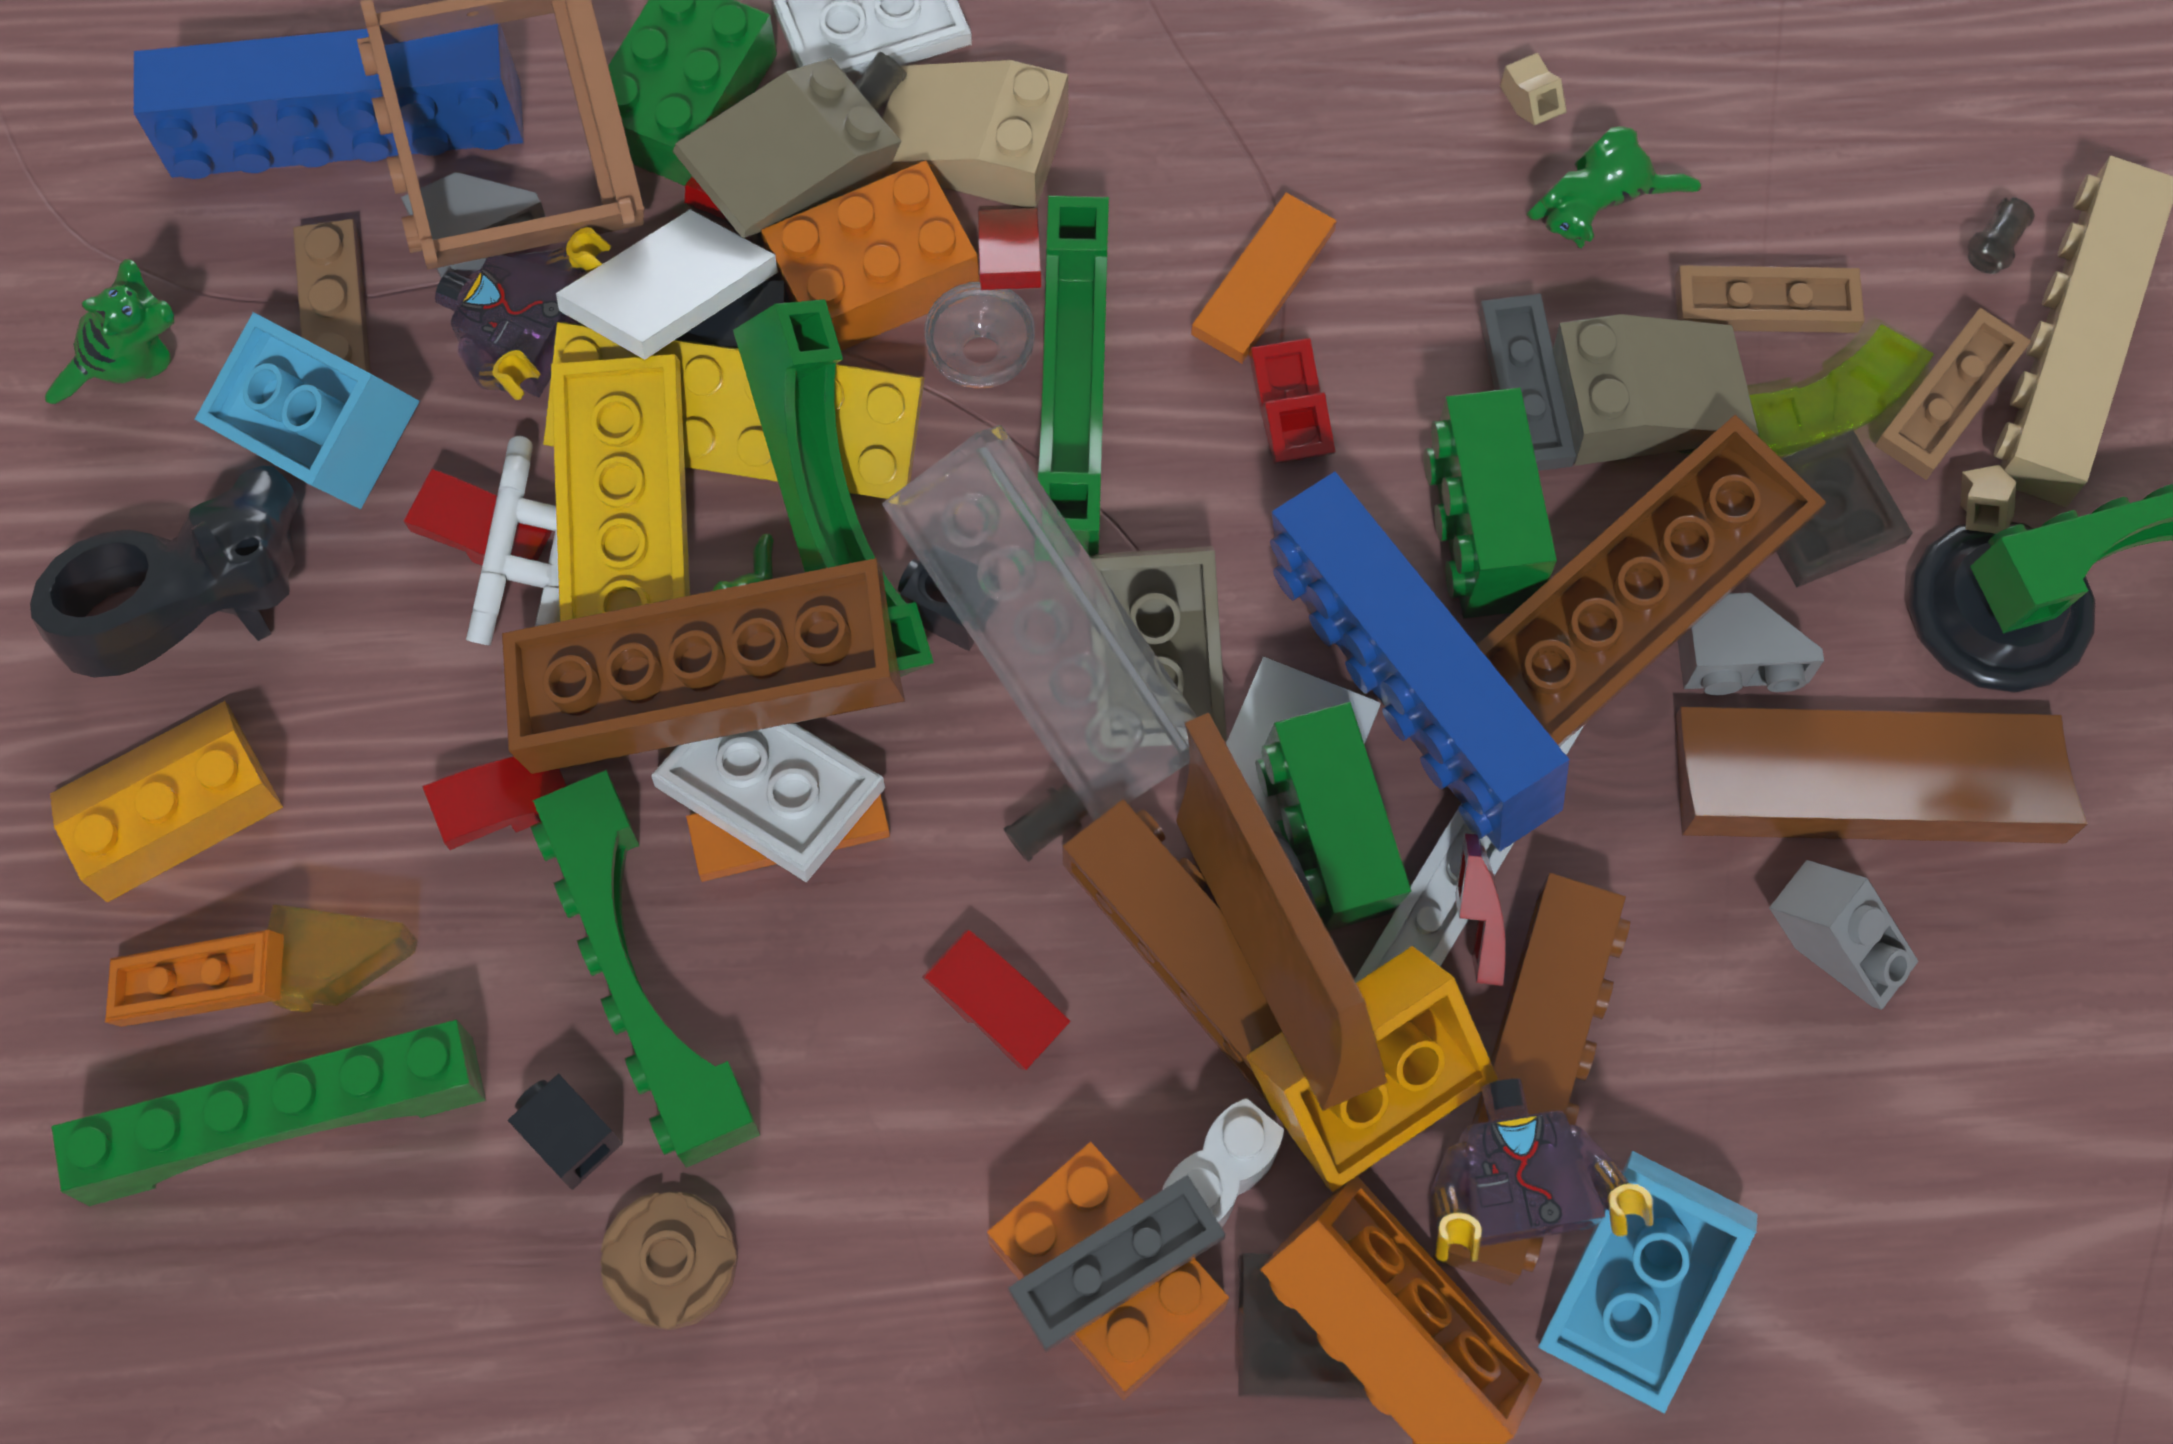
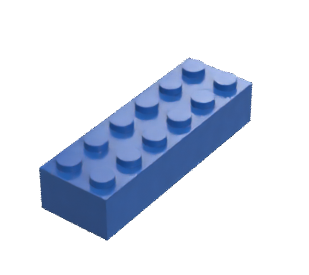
[134,23,524,179]
[1270,472,1570,852]

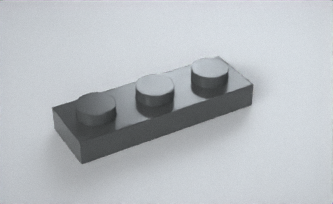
[1478,294,1576,471]
[1008,1174,1226,1352]

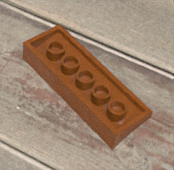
[1477,415,1826,747]
[502,558,905,774]
[1675,707,2088,844]
[1176,713,1387,1111]

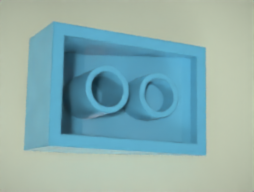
[195,312,420,509]
[1538,1151,1758,1414]

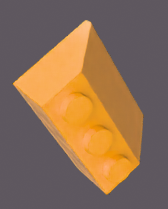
[50,701,283,903]
[1246,946,1498,1192]

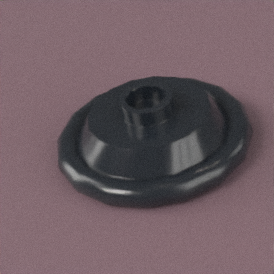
[1909,522,2096,693]

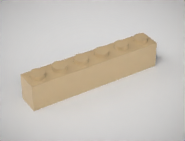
[1994,155,2173,507]

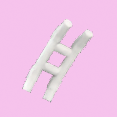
[466,436,560,646]

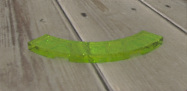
[1677,324,1934,456]

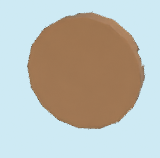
[600,1192,738,1330]

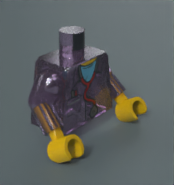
[435,227,611,400]
[1431,1079,1653,1261]

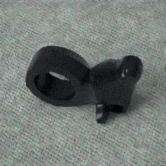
[30,465,298,678]

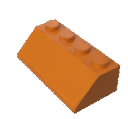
[1260,1176,1542,1444]

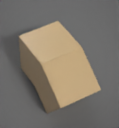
[1500,53,1566,125]
[1960,465,2016,534]

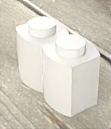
[1162,1098,1284,1227]

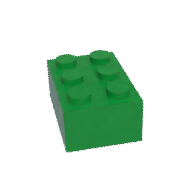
[608,0,777,186]
[1424,387,1557,619]
[1255,702,1411,932]

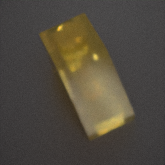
[267,904,418,1012]

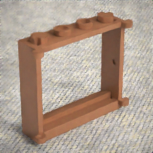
[357,0,644,270]

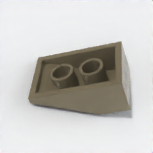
[673,58,902,238]
[1553,314,1759,466]
[1087,546,1227,749]

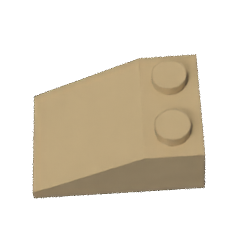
[882,60,1068,208]

